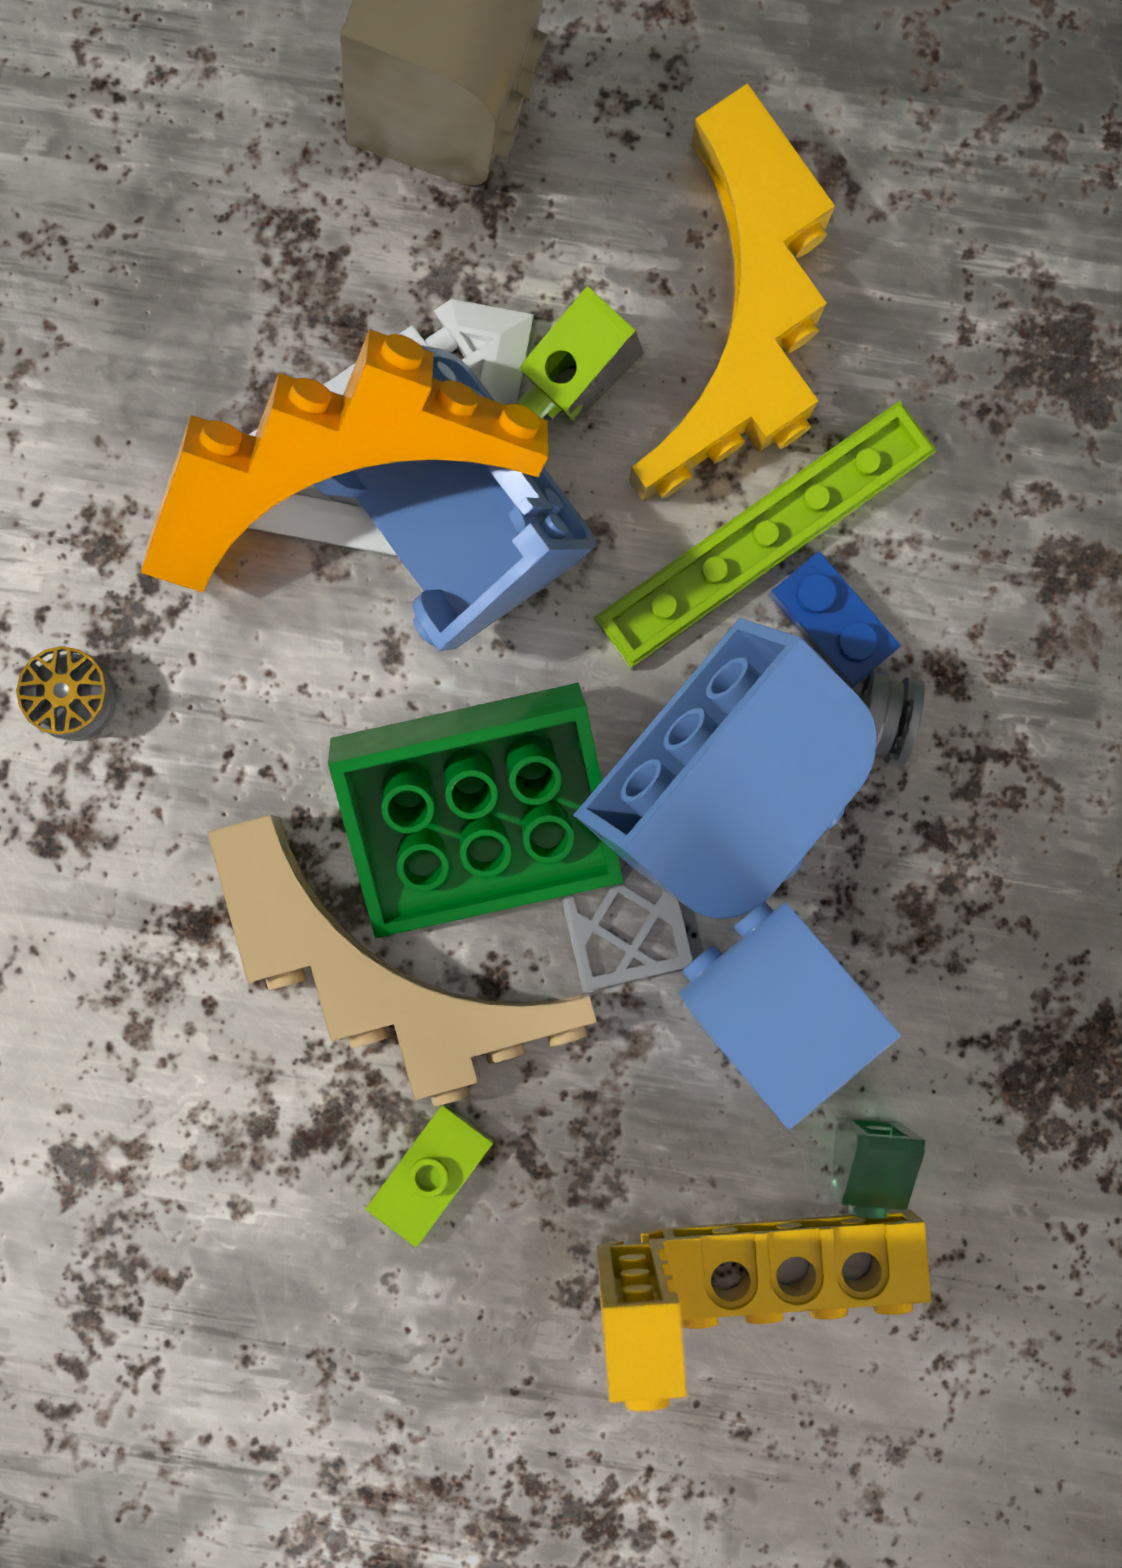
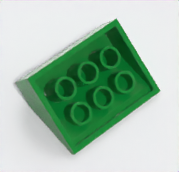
[328,682,624,939]

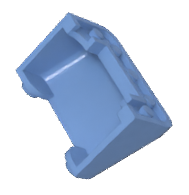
[314,345,596,651]

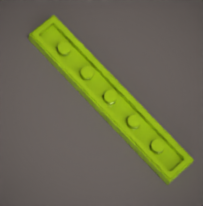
[594,400,937,670]

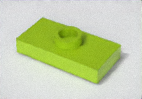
[365,1104,494,1248]

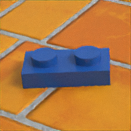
[769,551,901,688]

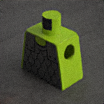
[515,285,644,424]

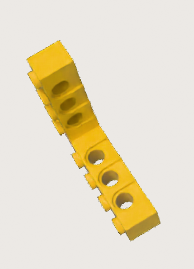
[597,1210,931,1411]

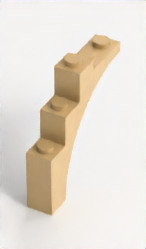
[207,815,597,1106]

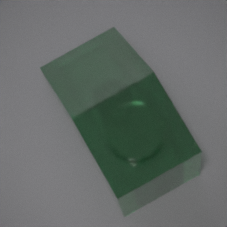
[831,1117,925,1219]

